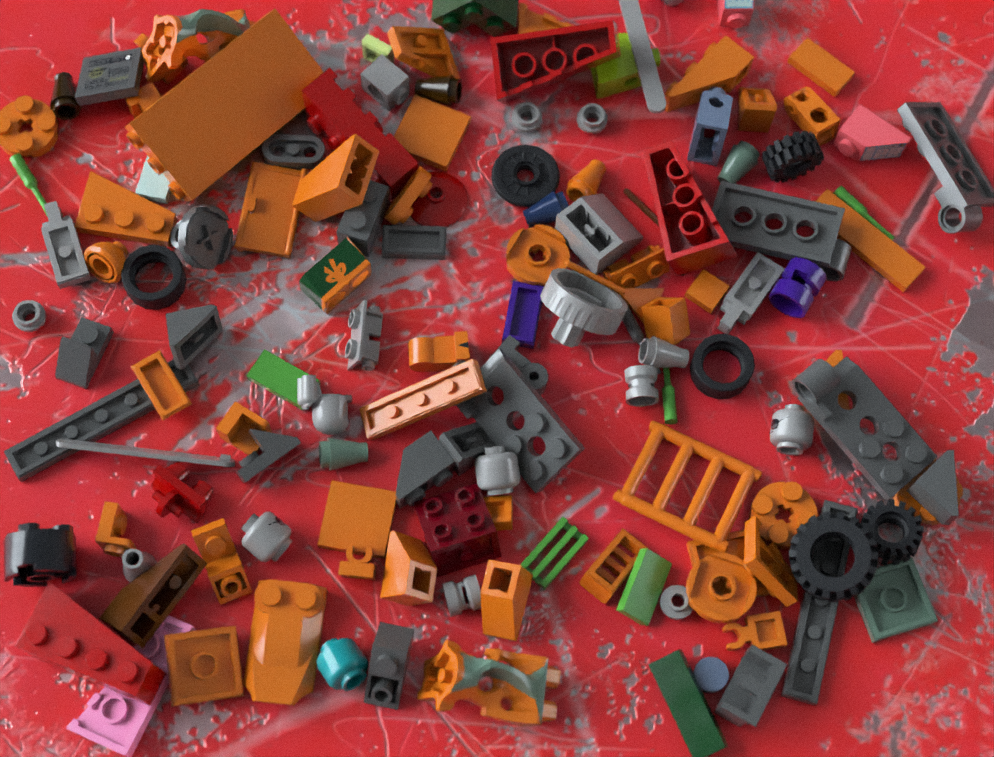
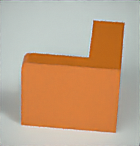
[641,297,690,345]
[216,402,272,455]

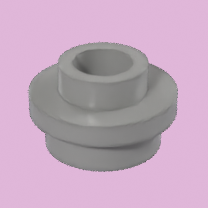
[511,102,542,132]
[577,103,608,134]
[12,300,46,332]
[660,585,693,620]

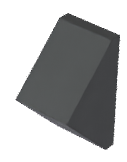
[166,304,223,370]
[439,422,496,476]
[907,450,959,525]

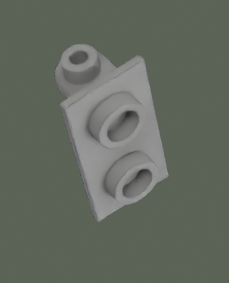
[345,299,383,371]

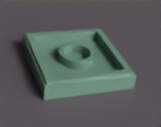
[854,557,938,643]

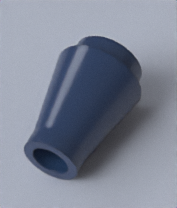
[522,191,569,228]

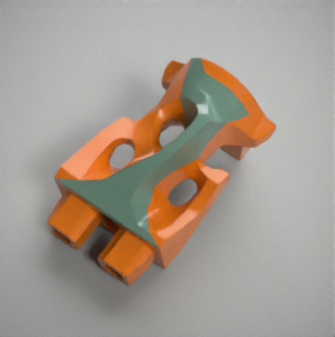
[141,9,257,82]
[417,640,561,727]

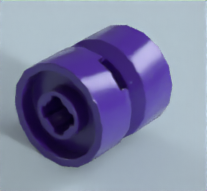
[768,257,827,318]

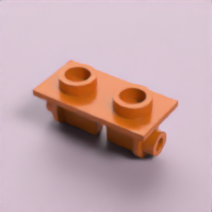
[602,245,670,295]

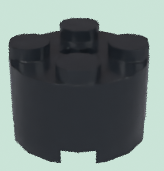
[4,523,77,587]

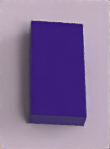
[502,281,544,349]

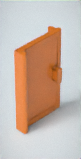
[234,162,308,259]

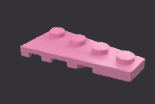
[66,615,197,757]

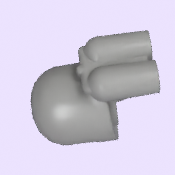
[297,375,352,435]

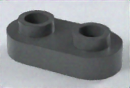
[262,134,326,169]

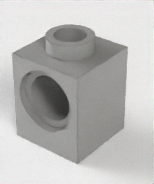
[361,54,410,111]

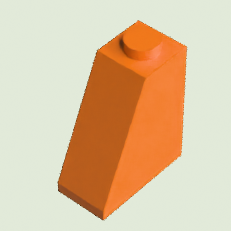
[292,134,379,222]

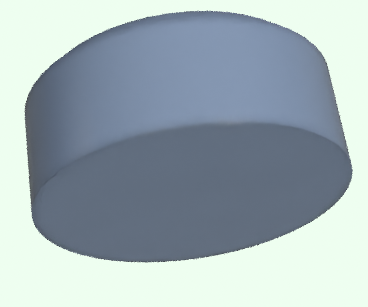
[693,657,729,694]

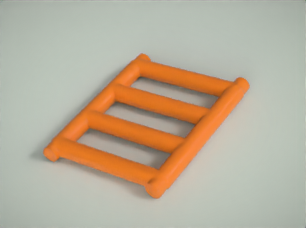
[613,420,762,553]

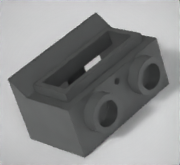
[714,645,788,727]

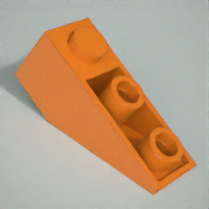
[664,36,754,112]

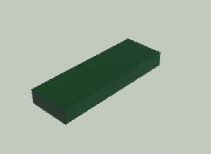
[649,649,728,757]

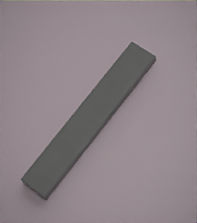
[4,360,200,482]
[781,500,858,705]

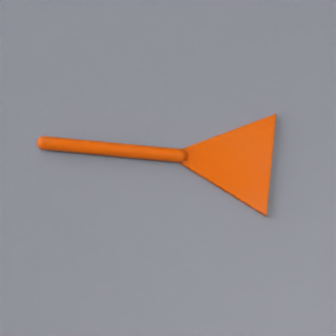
[565,260,664,324]

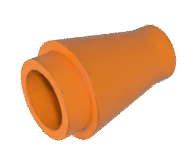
[566,159,607,202]

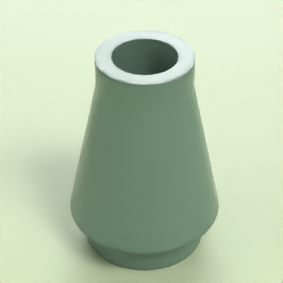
[717,141,760,184]
[319,438,368,471]

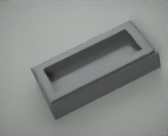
[382,225,446,260]

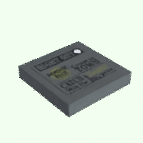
[75,47,145,106]

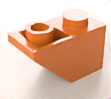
[380,531,437,606]
[480,559,533,642]

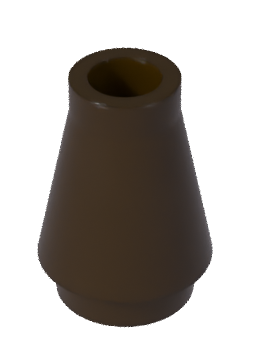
[50,72,82,120]
[415,75,462,106]

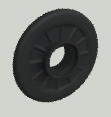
[491,145,560,207]

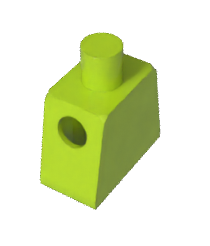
[591,33,660,99]

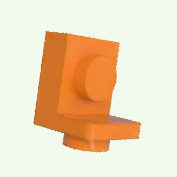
[95,501,136,557]

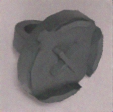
[170,205,233,270]

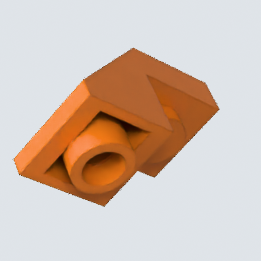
[191,518,253,605]

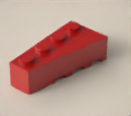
[490,20,621,104]
[302,67,418,201]
[642,141,739,276]
[15,582,166,706]

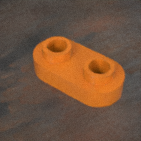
[383,167,433,225]

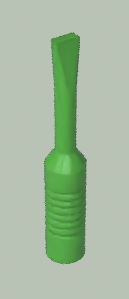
[9,153,47,215]
[834,186,895,240]
[662,368,678,425]

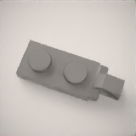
[41,201,91,289]
[717,252,785,334]

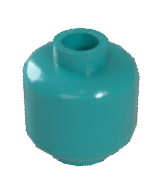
[316,638,369,691]

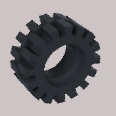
[762,131,824,182]
[861,499,924,565]

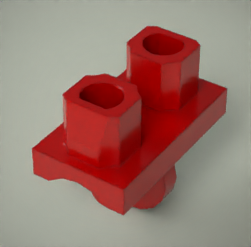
[151,461,214,523]

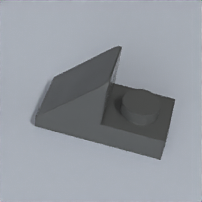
[55,317,114,389]
[236,429,301,483]

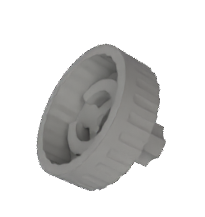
[540,268,628,348]

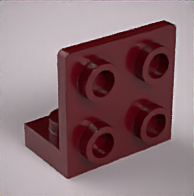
[414,483,501,577]

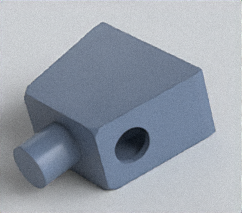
[687,87,733,166]

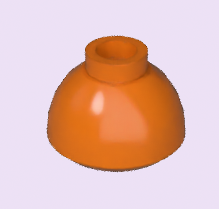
[84,241,128,284]

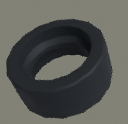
[121,245,186,310]
[690,334,755,399]

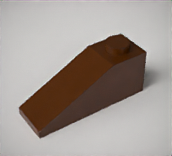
[100,543,207,649]

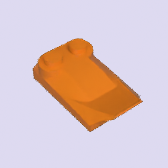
[243,580,328,706]

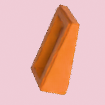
[579,528,649,604]

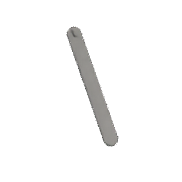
[618,0,666,114]
[56,439,235,467]

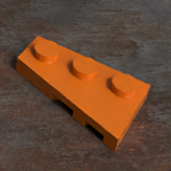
[75,171,177,247]

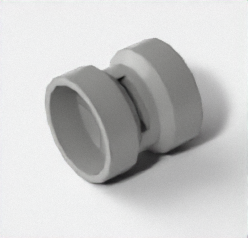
[624,365,659,407]
[442,575,481,617]

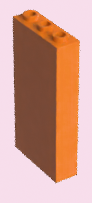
[125,9,324,202]

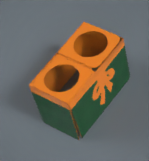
[299,237,371,314]

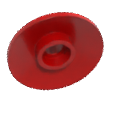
[410,171,467,228]

